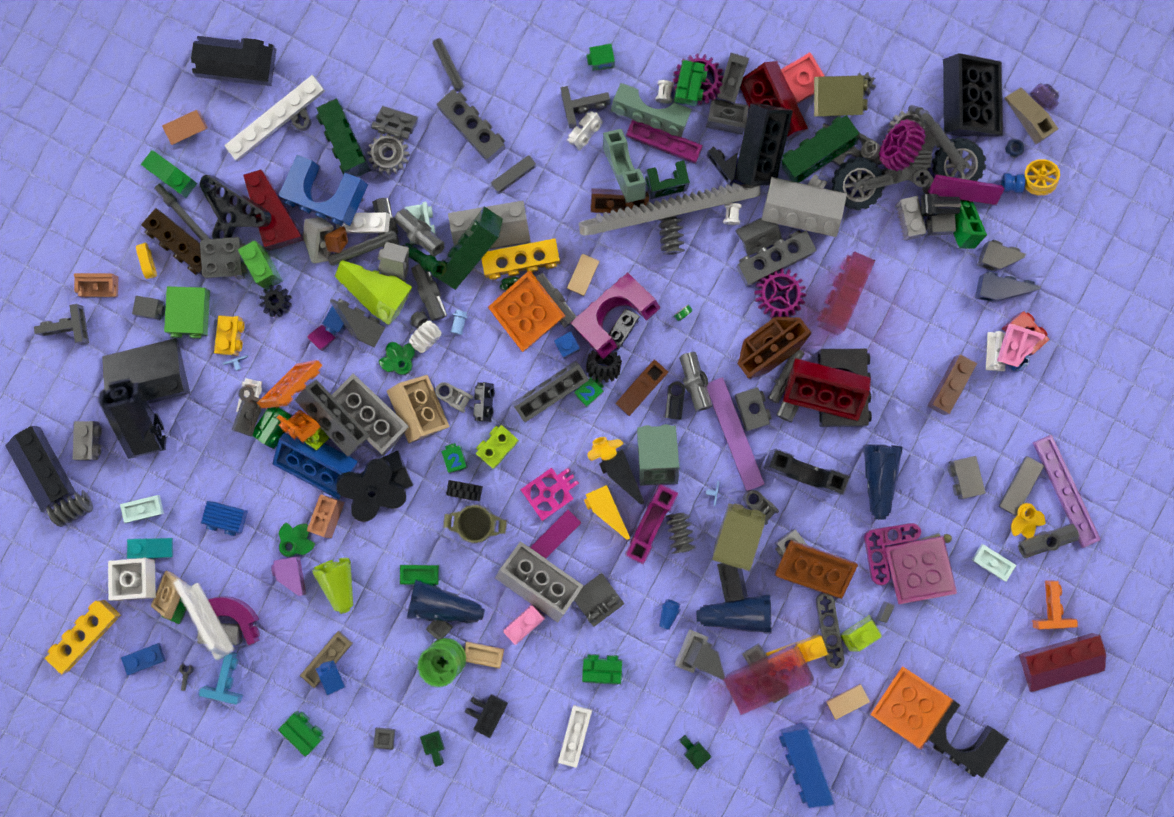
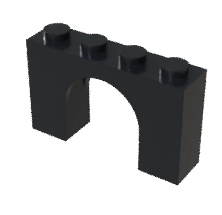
[818,348,872,427]
[763,449,850,495]
[926,692,1009,778]

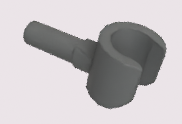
[179,664,193,691]

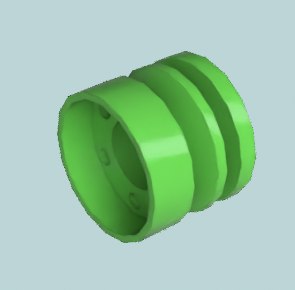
[418,638,466,687]

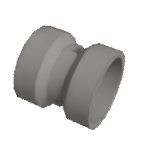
[861,140,882,165]

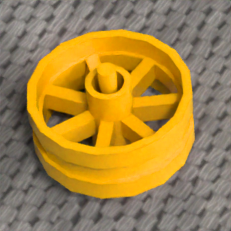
[1024,159,1060,196]

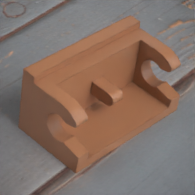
[162,110,207,145]
[74,273,119,297]
[307,494,345,538]

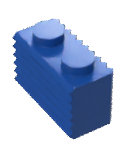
[201,501,248,536]

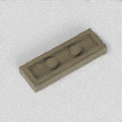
[300,631,353,688]

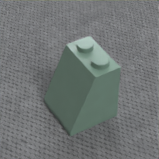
[637,424,679,486]

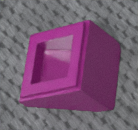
[307,325,336,351]

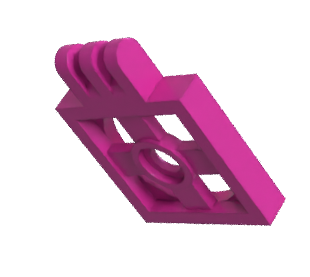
[520,468,579,521]

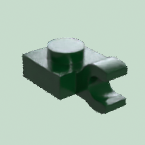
[420,730,445,767]
[679,735,712,770]

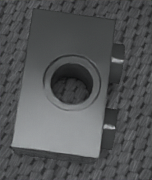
[734,387,771,431]

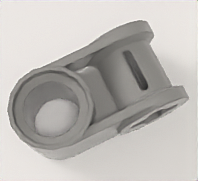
[435,382,473,413]

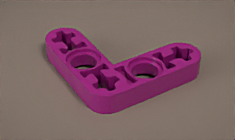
[864,523,921,585]

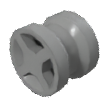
[807,174,827,188]

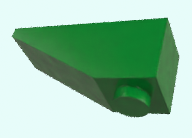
[140,150,198,198]
[953,199,987,249]

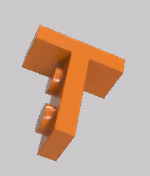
[1032,580,1078,629]

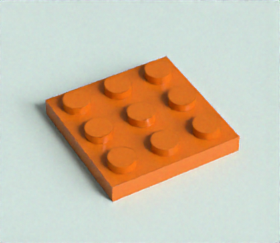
[488,271,565,352]
[257,360,323,408]
[870,666,953,749]

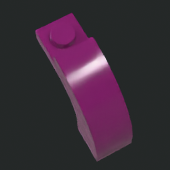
[208,596,260,645]

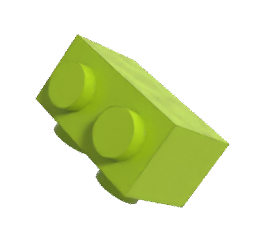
[476,425,519,469]

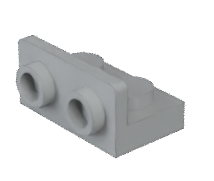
[73,421,102,460]

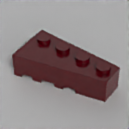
[243,169,304,251]

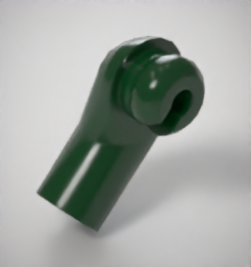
[500,277,519,291]

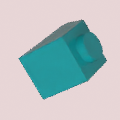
[127,538,173,559]

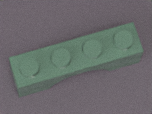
[611,83,692,137]
[603,129,646,203]

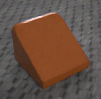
[324,226,348,253]

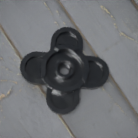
[336,458,406,522]

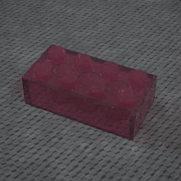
[817,251,876,335]
[723,643,814,715]

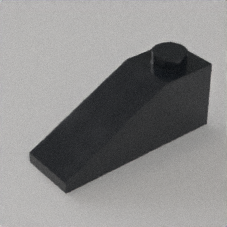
[599,449,644,505]

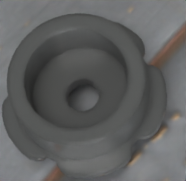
[411,311,428,329]

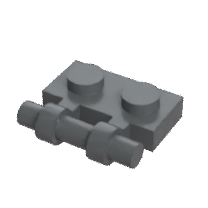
[371,106,418,140]

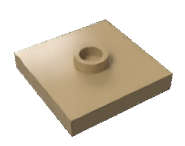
[151,571,186,619]

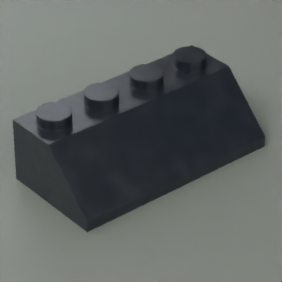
[734,104,793,186]
[5,426,76,512]

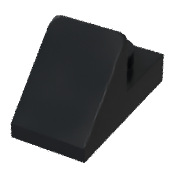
[706,147,738,185]
[381,450,413,489]

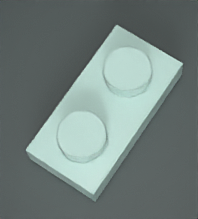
[120,495,164,523]
[971,544,1016,582]

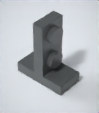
[717,53,749,103]
[560,86,610,129]
[34,304,89,345]

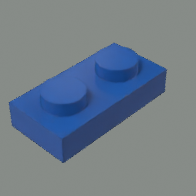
[121,643,166,676]

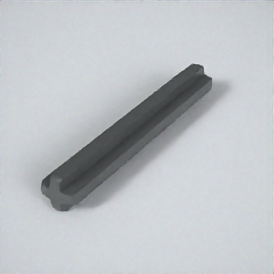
[328,231,397,265]

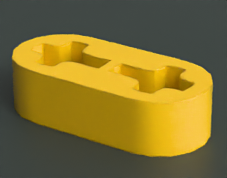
[136,243,157,279]

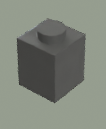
[132,296,165,320]

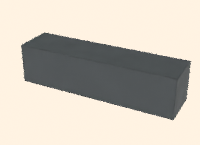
[491,155,536,194]

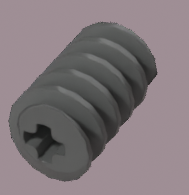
[658,215,685,255]
[46,490,93,527]
[666,513,695,554]

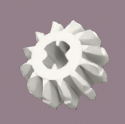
[409,321,442,353]

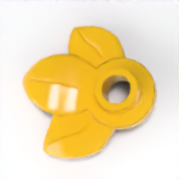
[587,437,623,461]
[1011,503,1046,539]

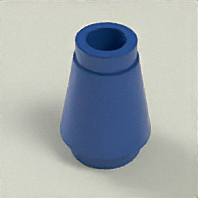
[659,599,681,630]

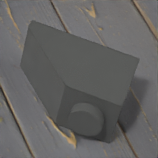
[684,640,725,680]

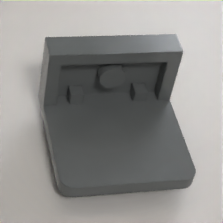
[200,237,248,279]

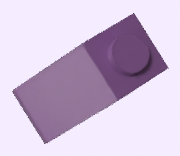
[271,556,306,596]

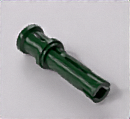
[402,243,447,278]

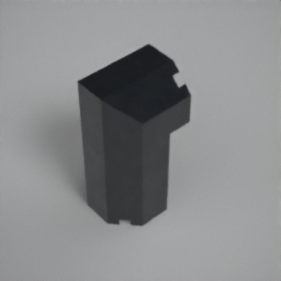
[191,36,277,86]
[98,379,167,459]

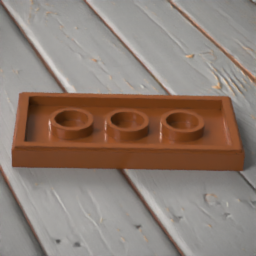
[775,540,858,599]

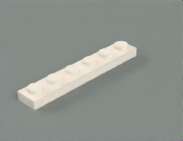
[224,75,325,161]

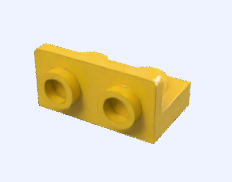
[214,315,245,356]

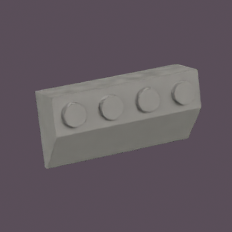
[762,177,847,237]
[448,201,531,249]
[332,373,409,456]
[495,541,583,623]

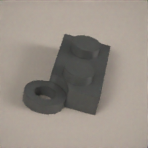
[232,386,262,437]

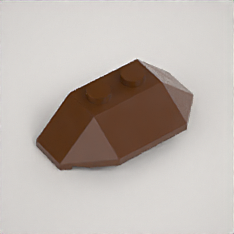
[737,317,812,379]

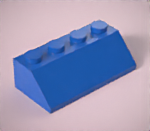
[272,433,358,500]
[779,722,834,808]

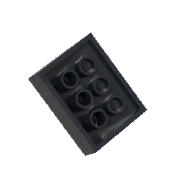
[943,53,1003,136]
[102,338,190,404]

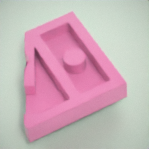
[997,324,1045,367]

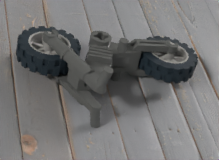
[832,105,986,210]

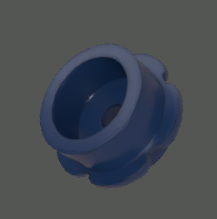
[1005,139,1024,158]

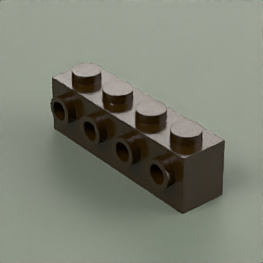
[141,208,202,275]

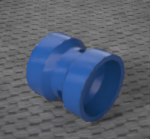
[1001,173,1025,193]

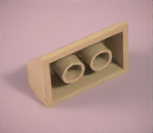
[387,375,450,443]

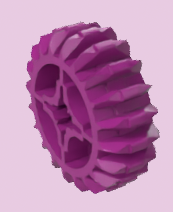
[673,53,724,106]
[879,119,926,171]
[754,268,806,318]

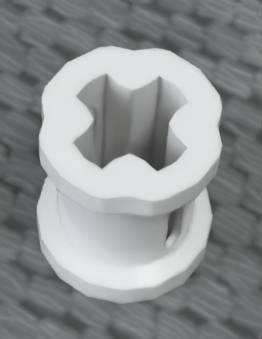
[655,80,675,104]
[723,203,741,225]

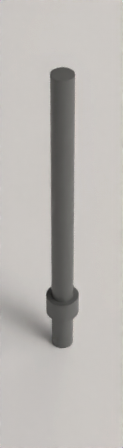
[154,184,210,241]

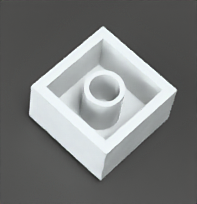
[108,558,156,601]

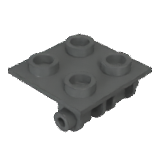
[574,573,624,627]

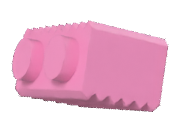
[504,604,545,645]

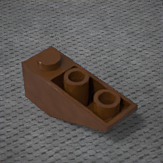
[615,359,669,416]

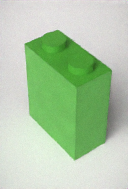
[238,240,283,290]
[164,286,210,339]

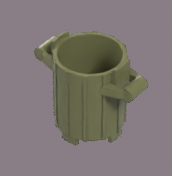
[443,505,507,543]

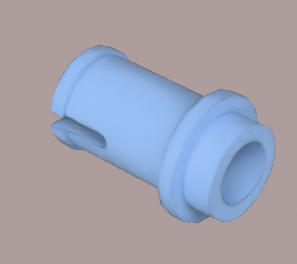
[451,310,468,335]

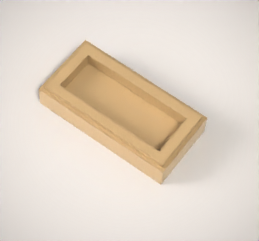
[567,254,600,296]
[465,641,504,669]
[826,684,870,720]

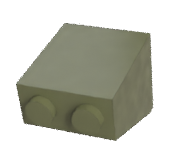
[814,75,868,116]
[712,503,766,572]

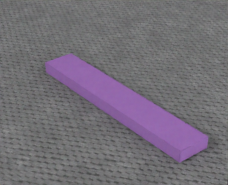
[706,377,764,491]
[1033,435,1101,548]

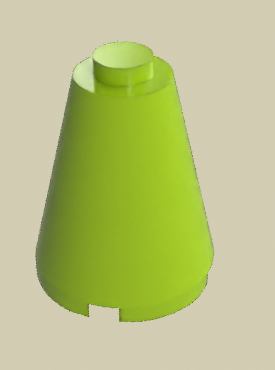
[312,557,353,614]

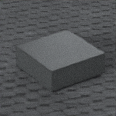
[876,601,894,623]
[426,620,453,640]
[373,727,396,750]

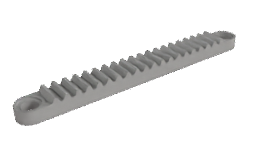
[579,183,761,235]

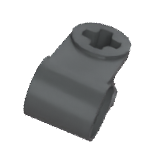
[743,490,779,525]

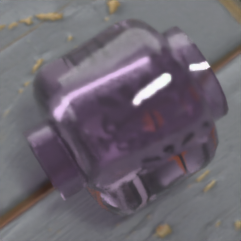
[1030,83,1060,111]

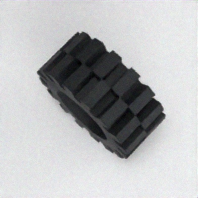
[586,350,622,383]
[446,480,483,502]

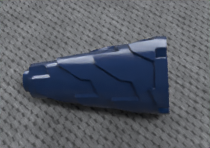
[863,444,902,520]
[407,580,485,623]
[696,595,772,634]

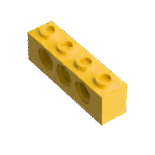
[482,238,560,280]
[44,600,121,674]

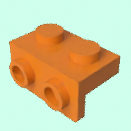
[277,410,321,442]

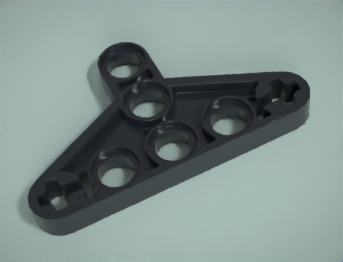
[200,175,271,239]

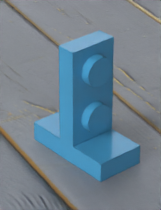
[199,652,243,705]

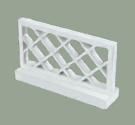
[173,579,235,660]

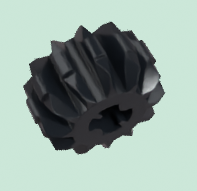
[259,285,292,317]

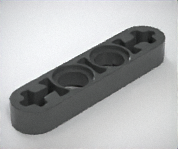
[816,593,844,669]

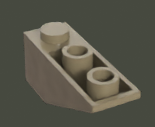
[1005,87,1058,145]

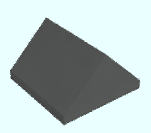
[706,99,749,135]

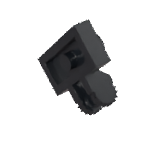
[465,694,508,738]

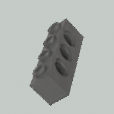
[437,89,505,164]
[736,230,817,287]
[512,361,589,422]
[295,379,370,456]

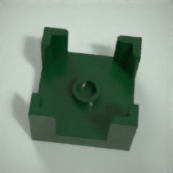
[645,160,690,199]

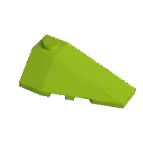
[334,260,412,325]

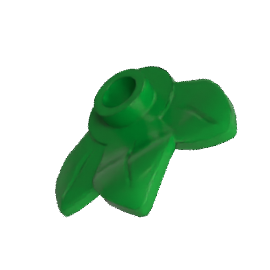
[379,342,415,375]
[279,522,315,557]

